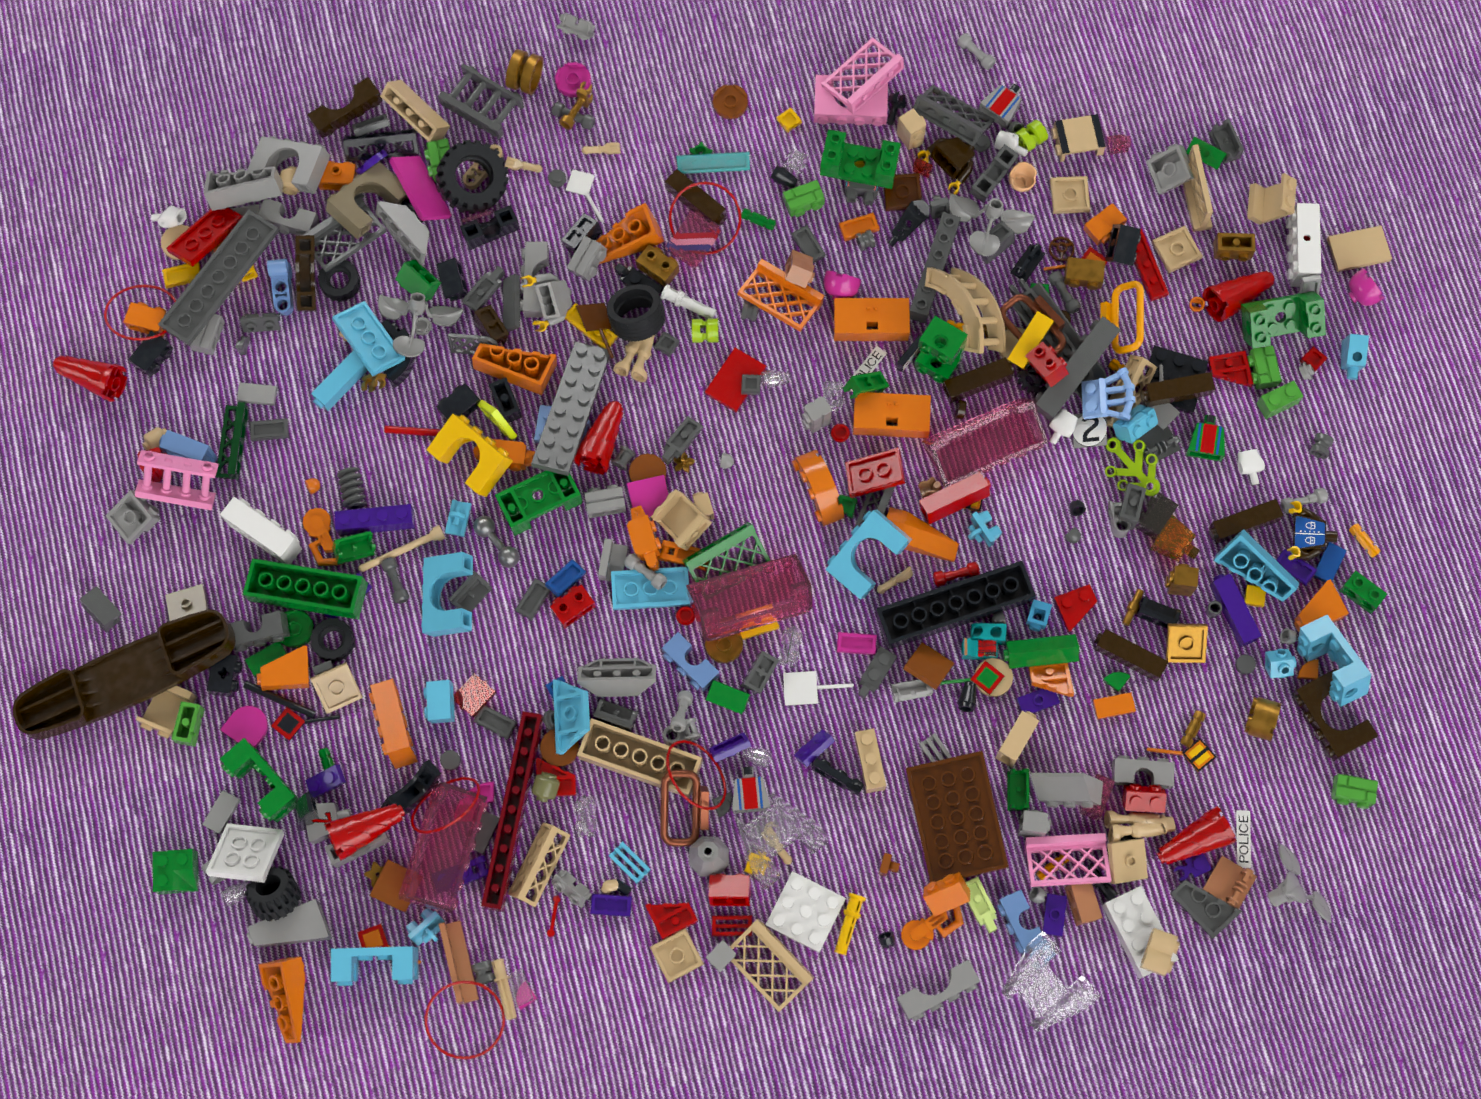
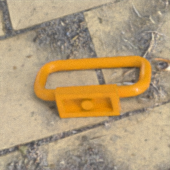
[1100,281,1144,354]

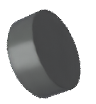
[1235,654,1256,675]
[440,750,461,771]

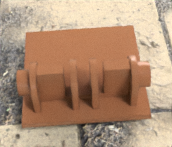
[1203,856,1257,909]

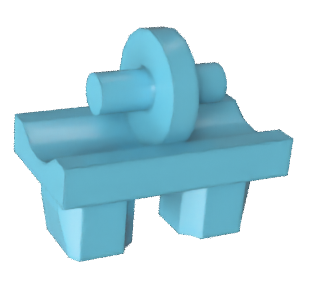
[445,500,472,537]
[968,510,1002,547]
[406,908,445,946]

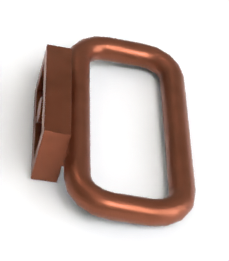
[1000,294,1066,356]
[660,770,709,847]

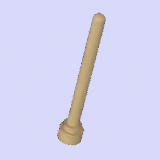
[358,525,446,572]

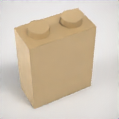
[995,711,1039,768]

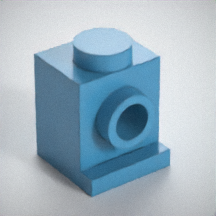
[1026,599,1052,632]

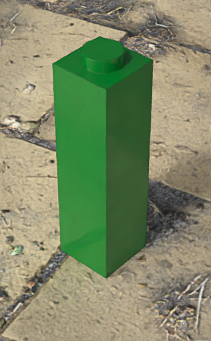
[1003,634,1079,669]

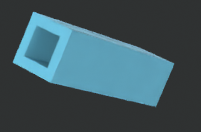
[311,350,368,411]

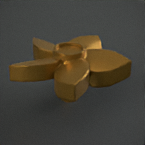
[673,452,695,473]

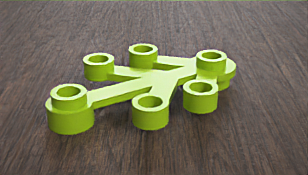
[1105,437,1161,496]

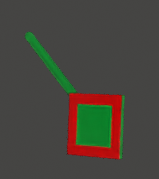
[940,661,1005,695]

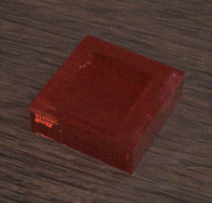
[913,158,933,179]

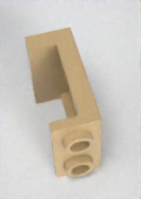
[651,489,712,551]

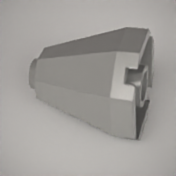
[689,836,729,877]

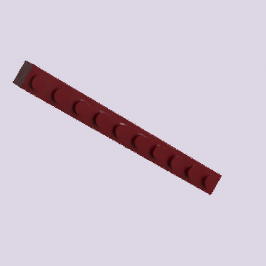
[481,711,543,912]

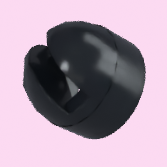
[1069,499,1086,516]
[878,931,895,949]

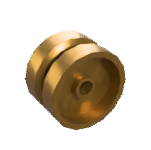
[505,49,544,95]

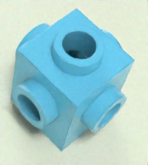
[1265,649,1297,678]

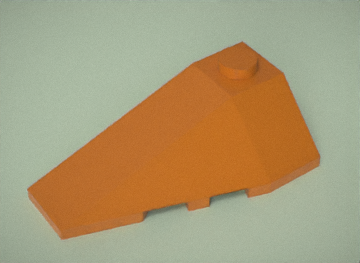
[596,202,665,264]
[880,507,959,562]
[258,956,305,1043]

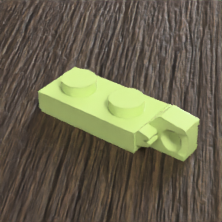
[966,876,997,934]

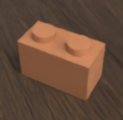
[785,249,815,288]

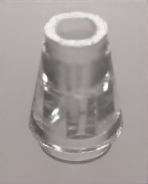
[761,370,790,388]
[742,747,772,768]
[221,881,249,906]

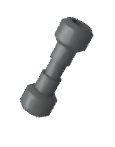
[551,101,595,130]
[1048,271,1081,314]
[381,557,409,604]

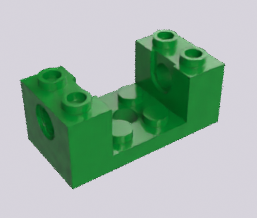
[820,129,901,189]
[1241,291,1326,348]
[914,316,968,384]
[495,470,583,536]
[220,738,299,823]

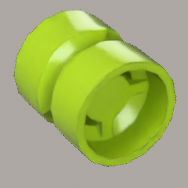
[1015,120,1048,152]
[692,318,718,343]

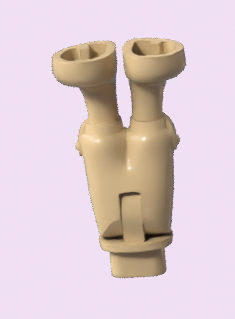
[613,335,655,382]
[1104,811,1176,843]

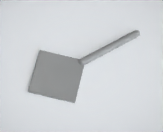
[1152,365,1180,430]

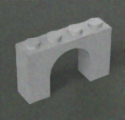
[247,136,331,194]

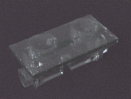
[778,626,803,669]
[575,795,596,838]

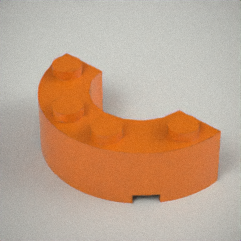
[792,449,844,527]

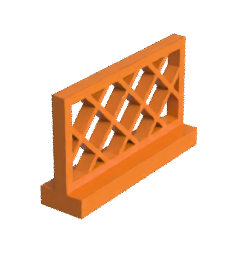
[737,259,825,332]

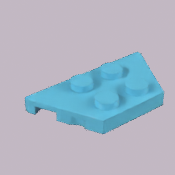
[553,679,590,755]

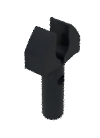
[887,91,906,126]

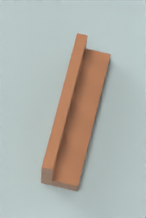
[439,921,479,1005]

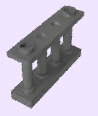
[438,63,524,140]

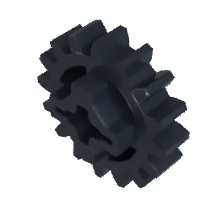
[1016,362,1047,398]

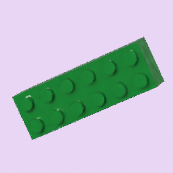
[242,558,368,620]

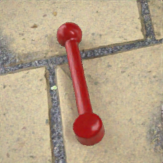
[547,895,561,937]

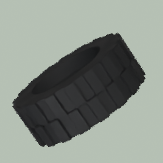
[318,260,361,302]
[310,618,356,663]

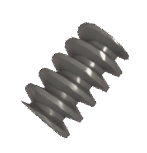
[337,467,367,509]

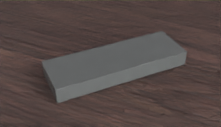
[503,274,520,332]

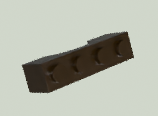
[307,77,383,138]
[294,235,316,311]

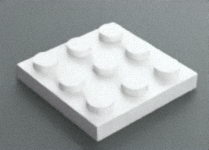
[206,823,284,883]
[765,871,846,953]

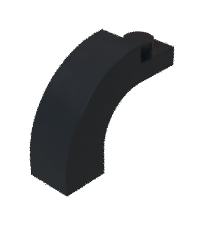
[381,319,415,388]
[380,759,442,815]

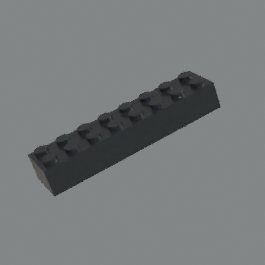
[875,561,1036,650]

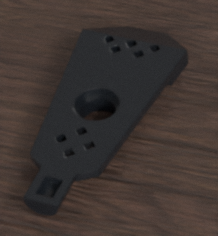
[888,200,930,247]

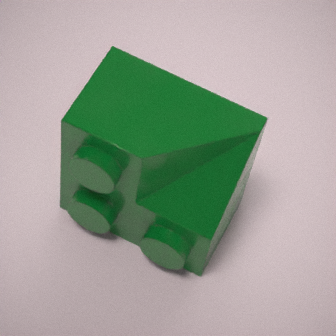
[152,849,199,895]

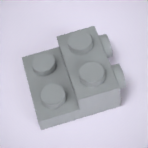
[1146,144,1194,195]
[106,490,161,544]

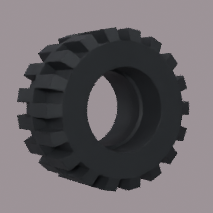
[245,866,301,921]

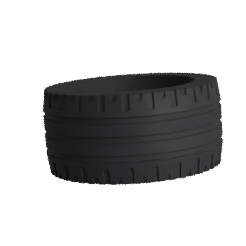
[607,284,665,342]

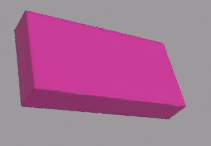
[837,632,877,655]

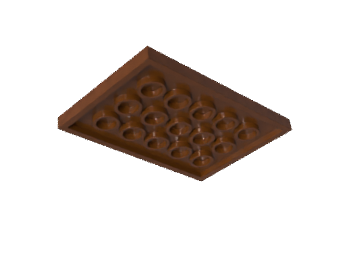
[906,751,1009,882]

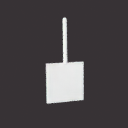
[783,671,854,706]

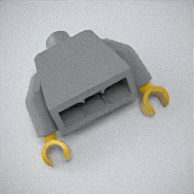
[520,273,572,332]

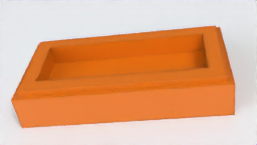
[839,212,879,242]
[1093,692,1136,720]

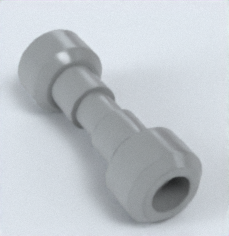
[957,33,996,70]
[1280,488,1328,514]
[624,553,667,590]
[670,691,693,732]

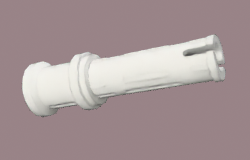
[660,284,717,319]

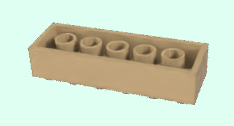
[577,718,703,798]

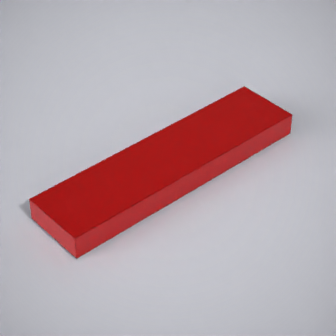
[1134,229,1169,301]

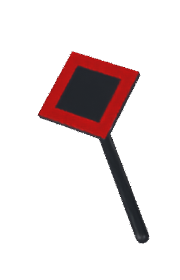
[271,707,340,741]

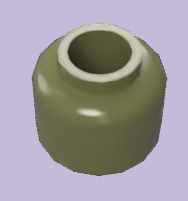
[532,772,560,803]

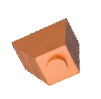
[1294,579,1349,632]
[257,646,309,691]

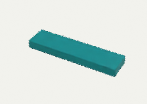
[676,151,750,174]

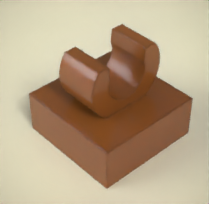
[878,853,900,877]

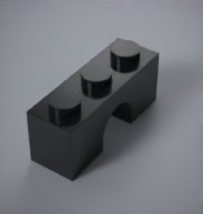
[460,205,520,251]

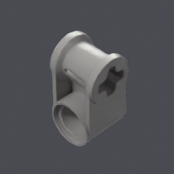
[1108,501,1131,538]
[663,718,702,746]

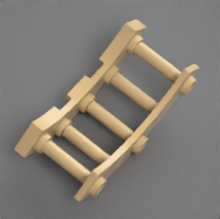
[925,267,1006,354]

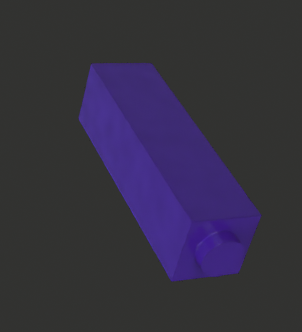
[1210,573,1262,648]

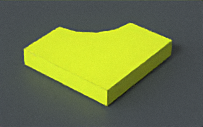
[477,400,517,440]

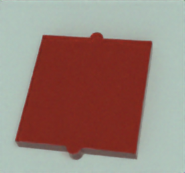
[454,673,497,718]

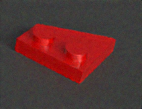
[1207,351,1254,387]
[1054,584,1097,633]
[536,758,576,797]
[645,903,698,940]

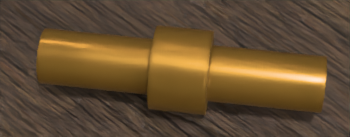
[1122,589,1144,626]

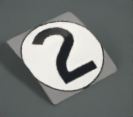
[1073,414,1107,448]

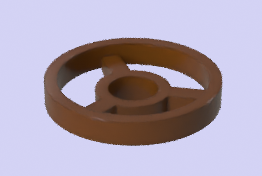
[1048,237,1075,262]

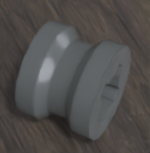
[855,229,875,251]
[741,301,759,322]

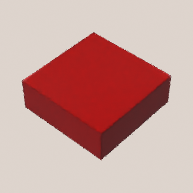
[1300,346,1327,372]

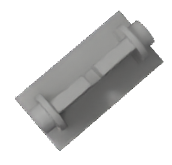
[556,13,595,40]
[891,679,933,703]
[551,869,592,908]

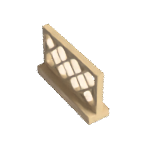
[1183,144,1213,232]
[730,919,815,1012]

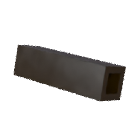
[664,169,726,229]
[942,357,1014,404]
[1140,372,1216,407]
[1209,499,1284,544]
[1094,629,1169,682]

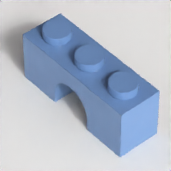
[662,632,720,692]
[997,890,1048,957]

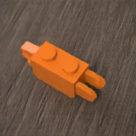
[473,439,535,471]
[627,506,662,572]

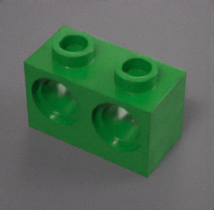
[1339,570,1387,614]

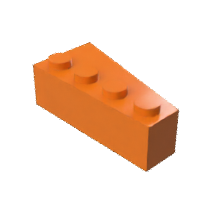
[472,343,557,395]
[369,678,418,769]

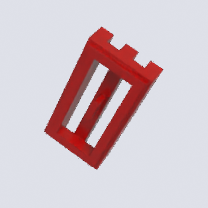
[712,915,752,937]

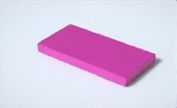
[389,156,452,221]

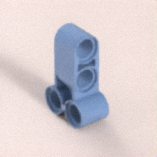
[267,258,294,316]

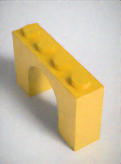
[426,414,513,497]

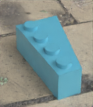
[1213,529,1299,602]

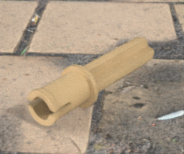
[491,959,517,1020]

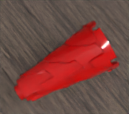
[1202,271,1275,322]
[53,355,127,402]
[574,401,624,475]
[324,803,405,861]
[1156,806,1237,865]

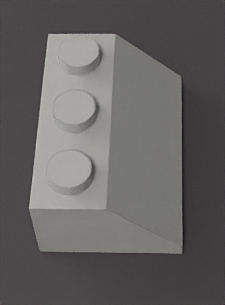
[1031,773,1103,808]

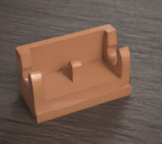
[1064,884,1103,926]

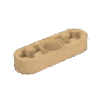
[463,144,503,190]

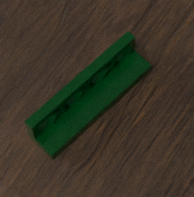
[215,402,249,480]

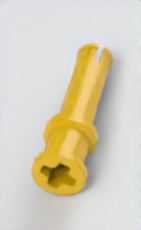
[834,893,866,956]

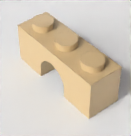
[854,728,886,794]

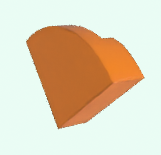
[1297,660,1319,680]

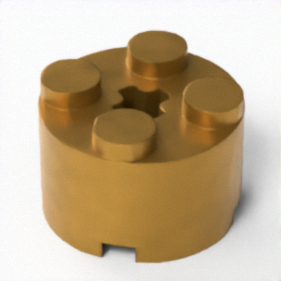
[1244,697,1282,741]

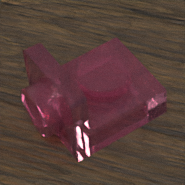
[1107,134,1131,155]

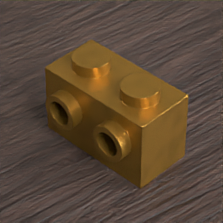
[1213,233,1256,261]
[636,244,679,287]
[1064,257,1105,290]
[1165,564,1199,597]

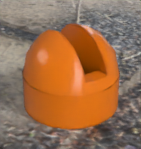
[1189,297,1205,312]
[305,478,320,494]

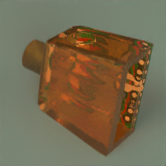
[1150,515,1200,561]

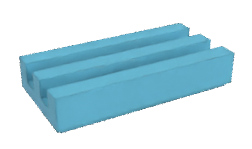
[608,841,651,884]

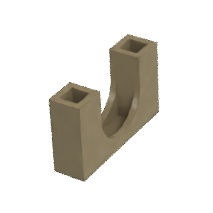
[325,161,409,240]

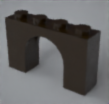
[1292,668,1378,762]

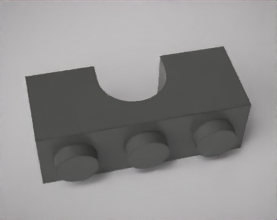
[969,144,1019,203]
[230,610,290,652]

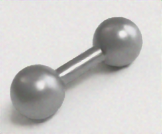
[473,516,520,568]

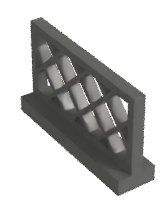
[912,85,995,146]
[303,197,387,272]

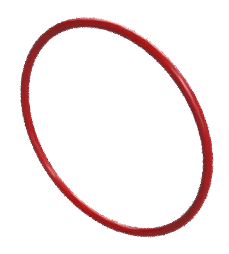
[669,182,741,255]
[104,285,177,341]
[666,740,727,810]
[411,777,480,834]
[424,980,505,1059]

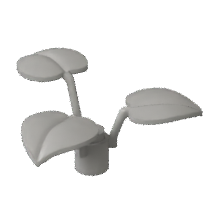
[949,193,1035,256]
[378,293,463,357]
[1268,843,1332,924]

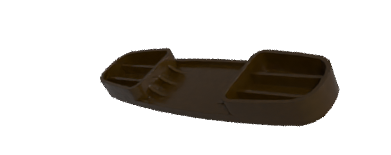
[12,609,236,740]

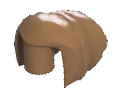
[918,477,942,498]

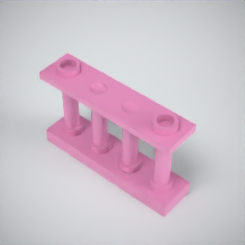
[135,450,219,510]

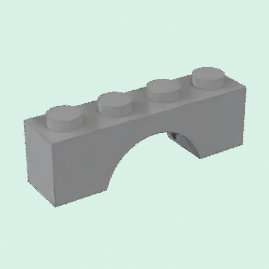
[520,241,549,318]
[896,959,980,1022]

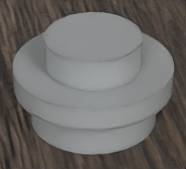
[415,317,432,336]
[1299,362,1315,380]

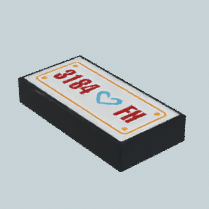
[897,335,922,372]

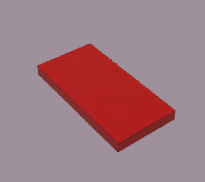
[166,207,243,267]

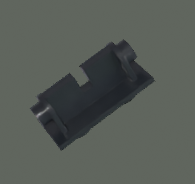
[1010,243,1046,282]

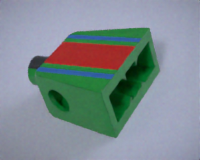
[1185,415,1225,462]

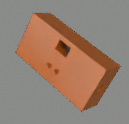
[834,298,910,341]
[853,392,931,438]

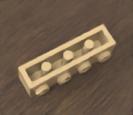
[380,80,450,142]

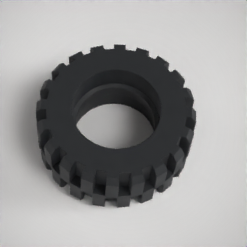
[435,140,509,214]

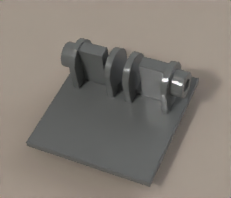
[1137,425,1181,466]

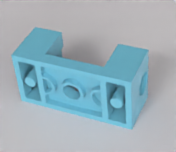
[1297,615,1372,707]
[331,946,419,986]

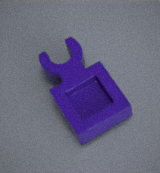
[1173,854,1212,882]

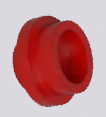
[831,424,850,443]
[676,606,695,626]

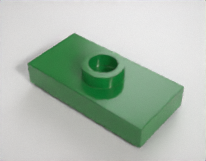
[1186,136,1227,170]

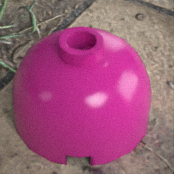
[1348,268,1384,306]
[823,271,862,300]

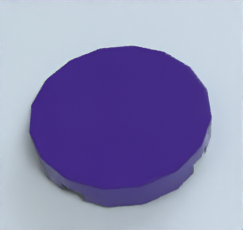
[356,149,388,175]

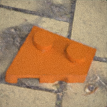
[1028,663,1074,697]

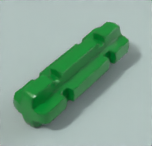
[741,208,776,230]
[318,748,334,770]

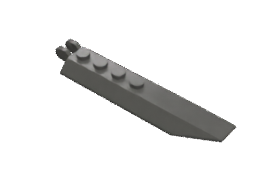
[1009,278,1111,400]

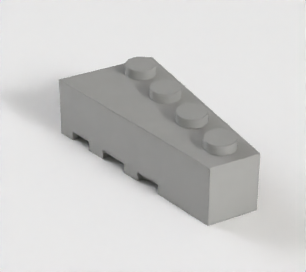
[204,167,283,211]

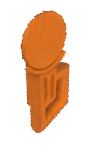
[303,508,342,566]
[901,906,964,950]

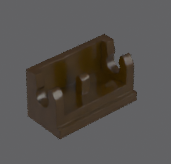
[473,304,509,344]

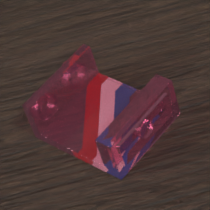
[665,210,721,270]

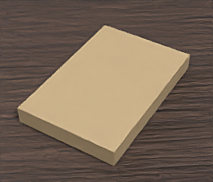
[1327,225,1392,272]

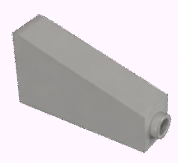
[247,899,332,948]

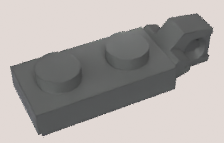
[462,266,505,312]
[662,416,703,465]
[858,647,897,699]

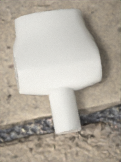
[994,131,1028,157]
[151,206,186,228]
[1049,408,1078,445]
[1238,449,1265,486]

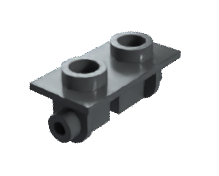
[240,312,281,333]

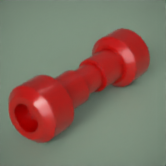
[932,561,980,587]

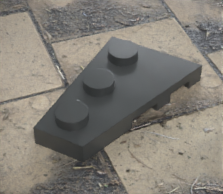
[1170,880,1242,939]

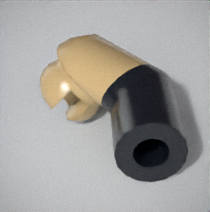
[601,879,632,896]

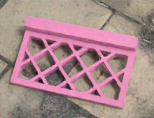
[821,37,904,114]
[1024,833,1111,887]

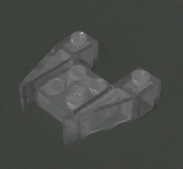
[735,792,828,890]
[1001,931,1101,1032]

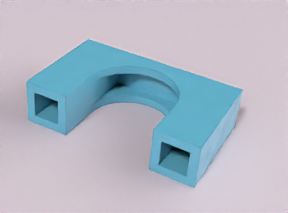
[825,510,912,599]
[421,552,473,637]

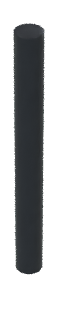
[243,681,316,719]

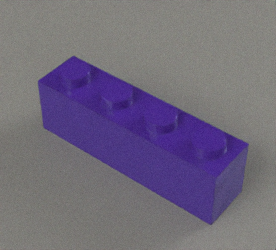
[334,504,415,536]

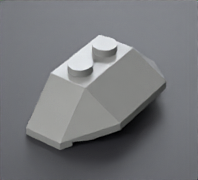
[375,201,429,265]
[577,658,656,697]

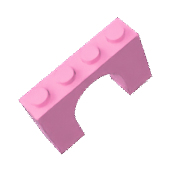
[814,75,888,126]

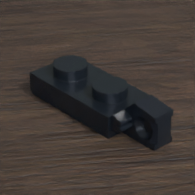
[614,263,663,295]
[811,758,864,796]

